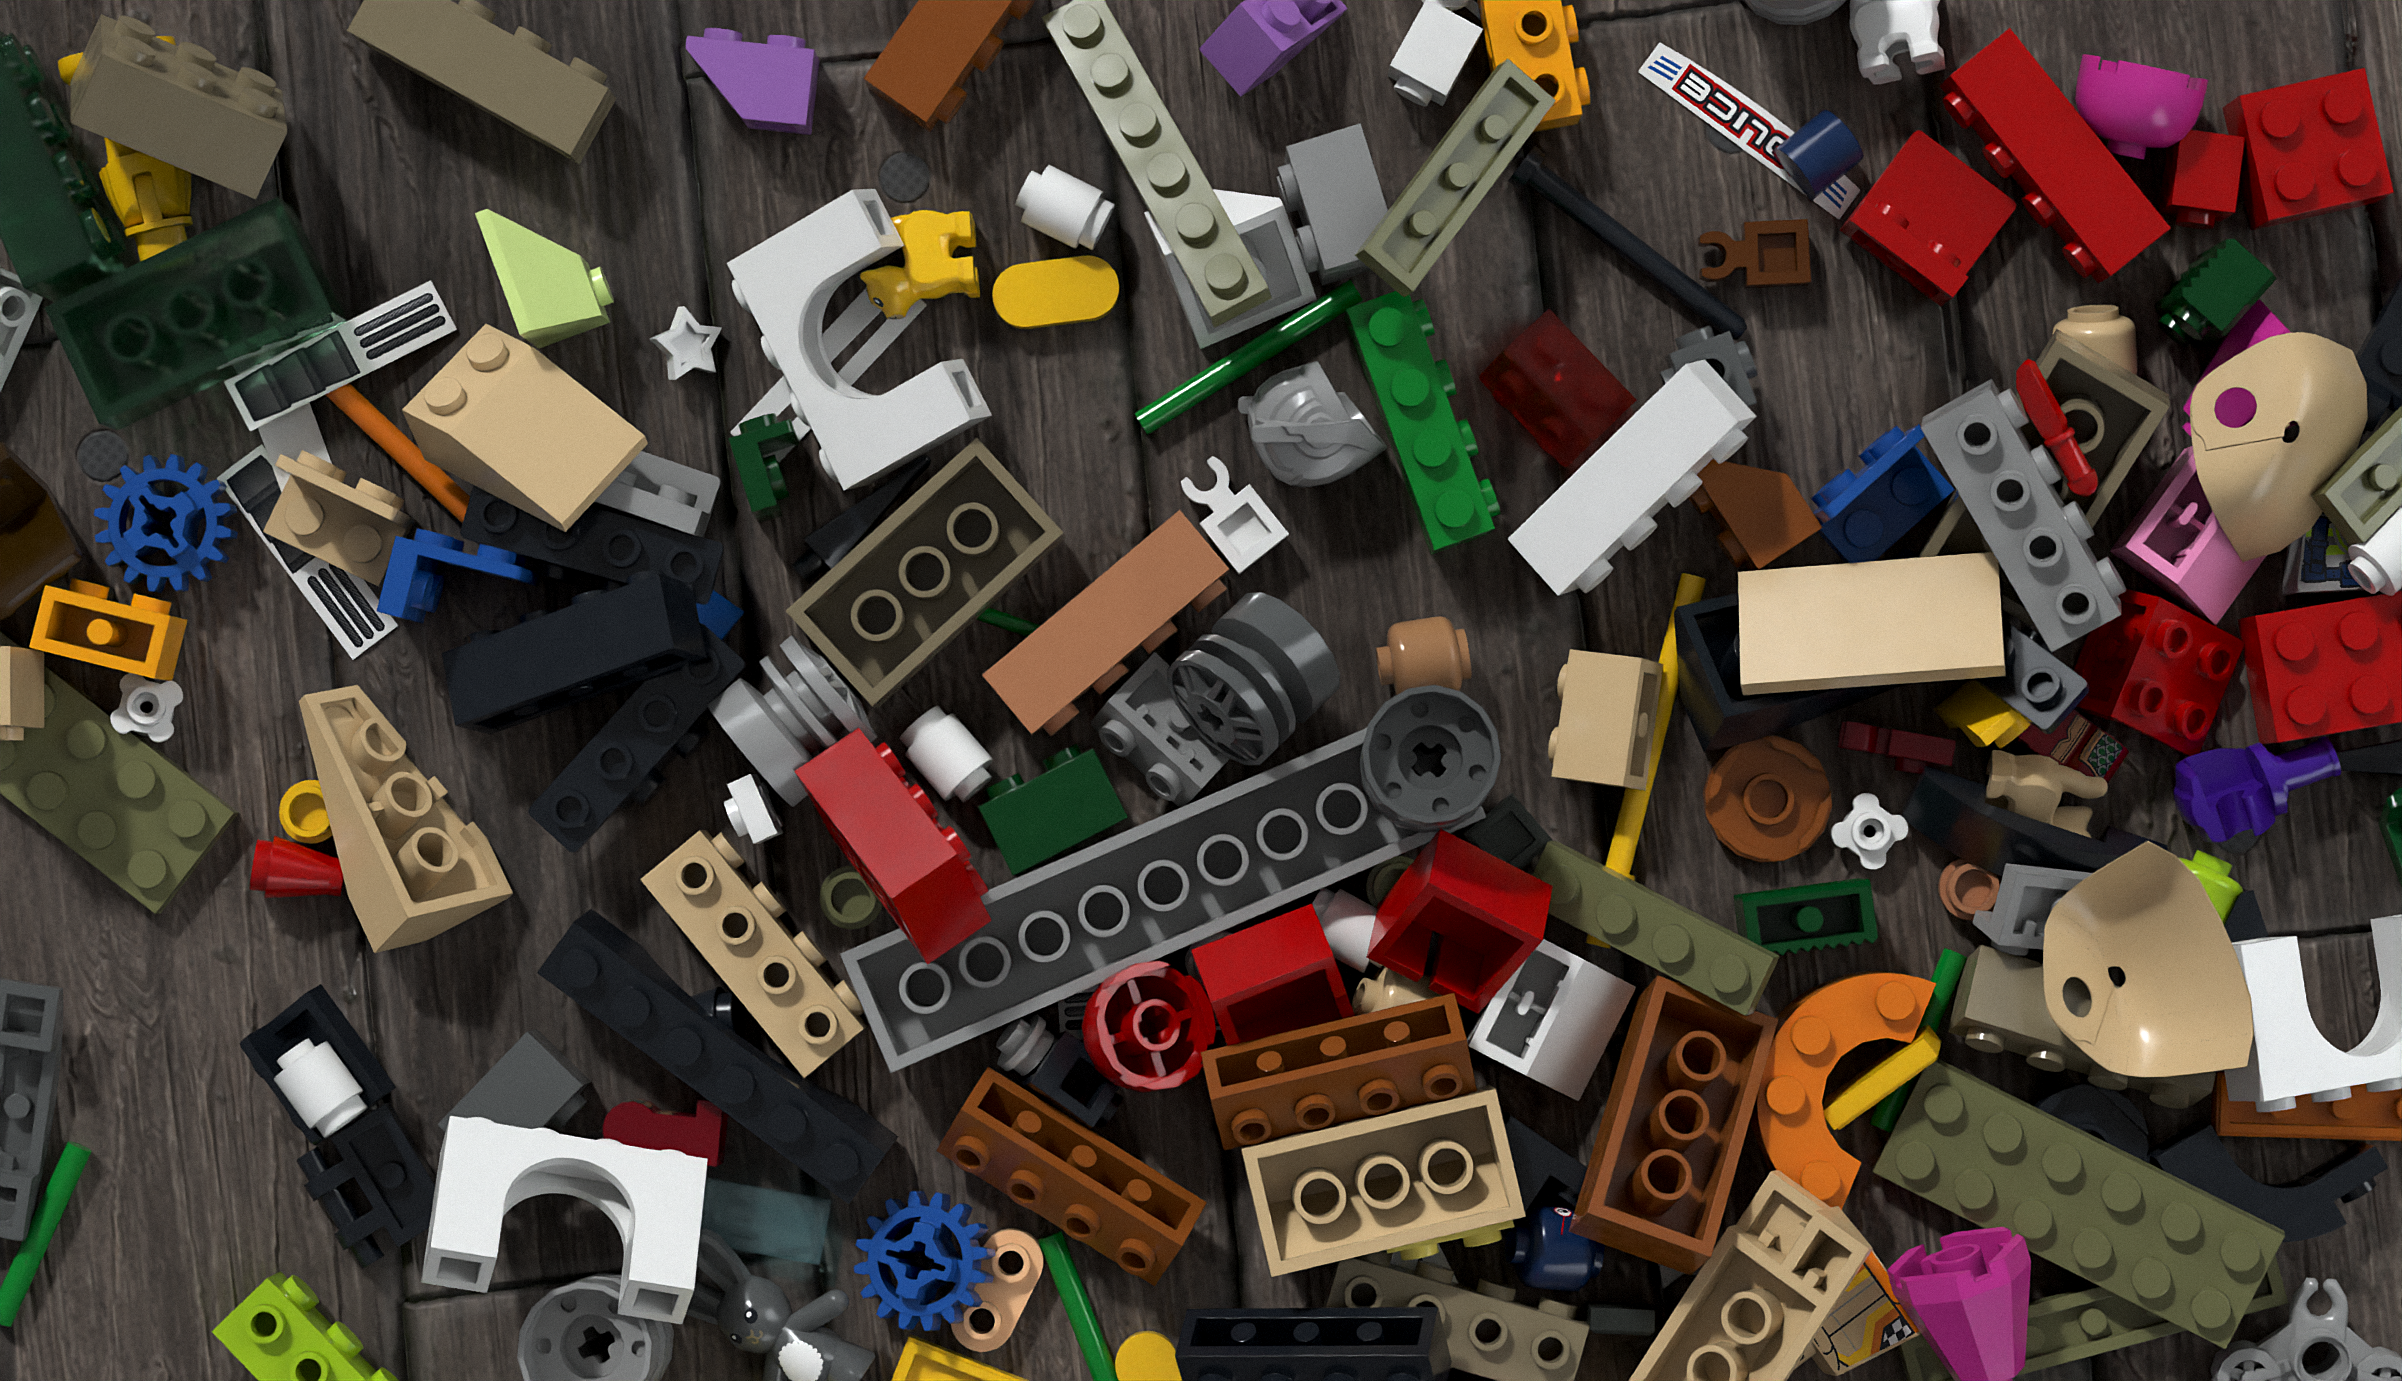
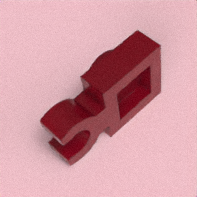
[1837,721,1956,775]

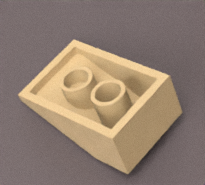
[402,324,648,532]

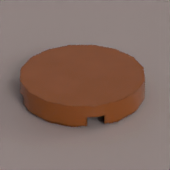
[1703,736,1832,862]

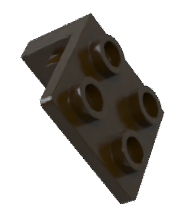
[0,442,82,621]

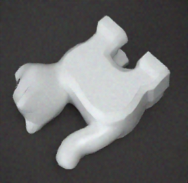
[1849,0,1945,84]

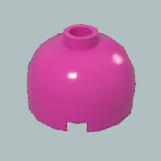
[2075,54,2209,160]

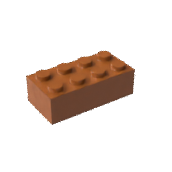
[1569,975,1779,1275]

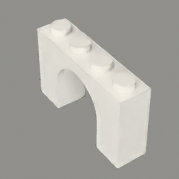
[727,189,992,490]
[2224,914,2402,1112]
[421,1116,708,1324]

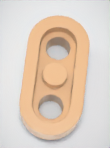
[951,1228,1044,1352]

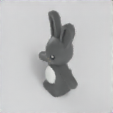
[686,1228,875,1381]

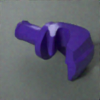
[2173,736,2341,843]

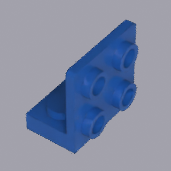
[1811,424,1955,563]
[376,528,539,623]

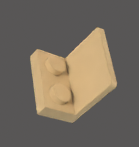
[263,450,415,588]

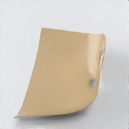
[2190,332,2368,562]
[2043,841,2254,1077]

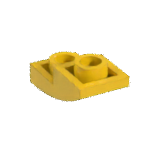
[1934,679,2030,748]

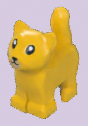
[860,210,980,320]

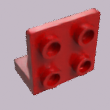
[1839,130,2016,307]
[2073,589,2244,756]

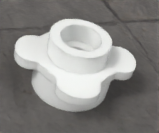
[110,673,183,743]
[1831,793,1908,869]

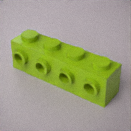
[211,1271,399,1381]

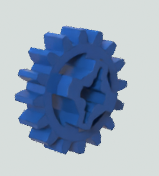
[94,454,238,593]
[854,1191,996,1331]

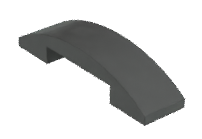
[0,978,64,1241]

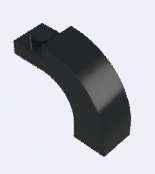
[2148,1120,2388,1242]

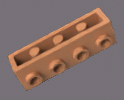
[982,510,1229,736]

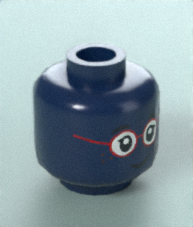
[1505,1205,1605,1292]

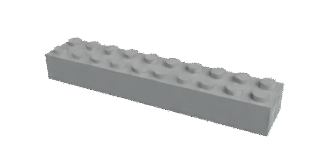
[840,727,1486,1073]

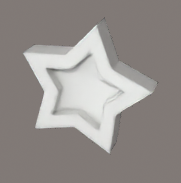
[649,306,722,380]

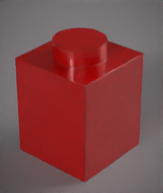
[2158,130,2245,229]

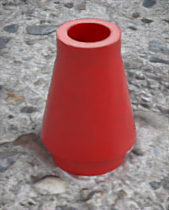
[249,836,344,898]

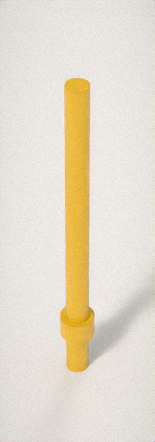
[1585,573,1706,949]

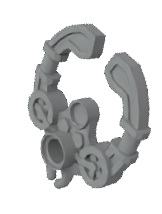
[2210,1278,2402,1381]

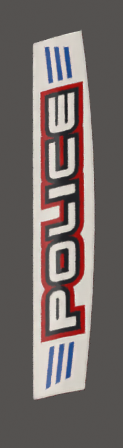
[1638,42,1861,219]

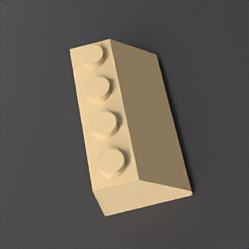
[1240,1085,1526,1277]

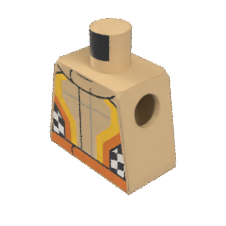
[1794,1230,1921,1376]

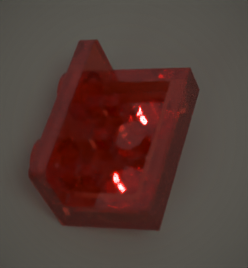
[1479,309,1637,467]

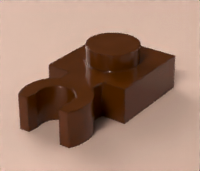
[1697,219,1811,289]

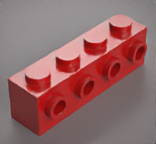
[1940,28,2171,284]

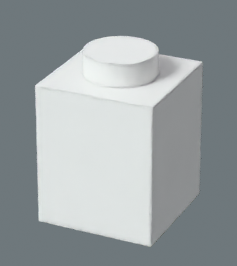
[1387,0,1483,107]

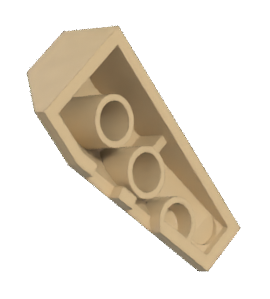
[299,685,513,953]

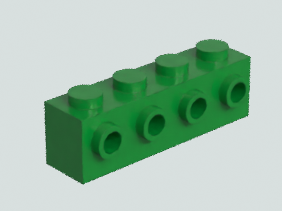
[1344,291,1501,555]

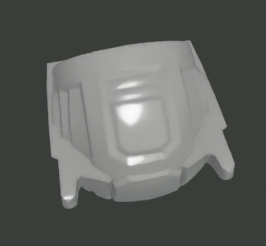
[1238,361,1387,488]

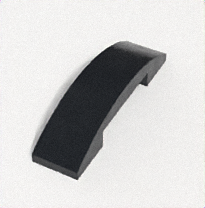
[1902,766,2168,876]

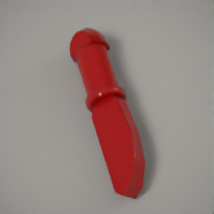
[2016,359,2098,497]

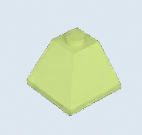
[475,209,614,348]

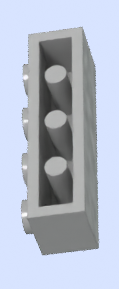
[1920,379,2126,652]

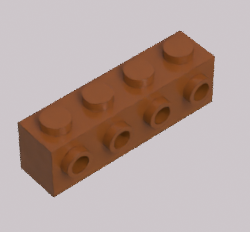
[1201,993,1477,1150]
[936,1067,1207,1286]

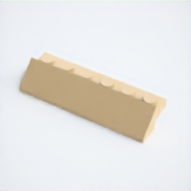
[1629,1170,1873,1381]

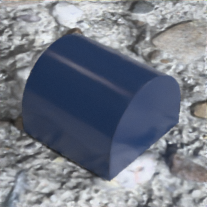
[1771,110,1864,202]

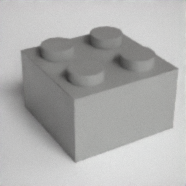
[1276,123,1388,286]

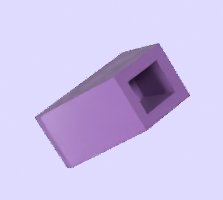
[1199,0,1348,97]
[686,28,820,135]

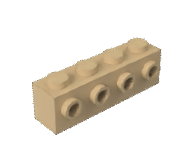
[640,830,868,1078]

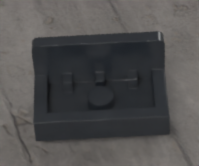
[240,984,396,1145]

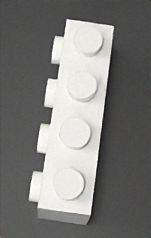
[1508,359,1757,596]

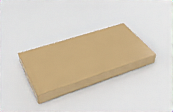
[1738,552,2006,695]

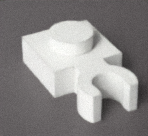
[1181,456,1289,575]
[724,774,783,844]

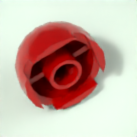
[1082,961,1216,1092]

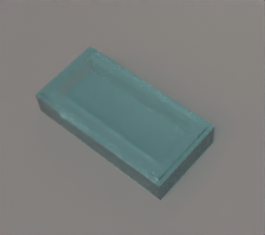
[701,1177,833,1265]

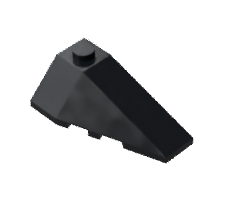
[1674,593,1908,753]

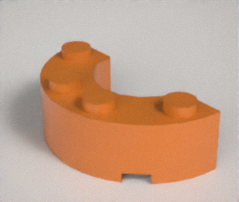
[1750,971,1937,1210]

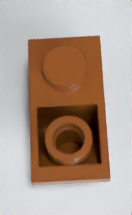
[1688,459,1823,571]

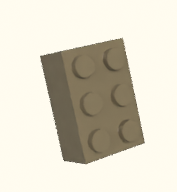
[70,14,287,199]

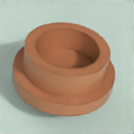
[1938,858,2002,920]

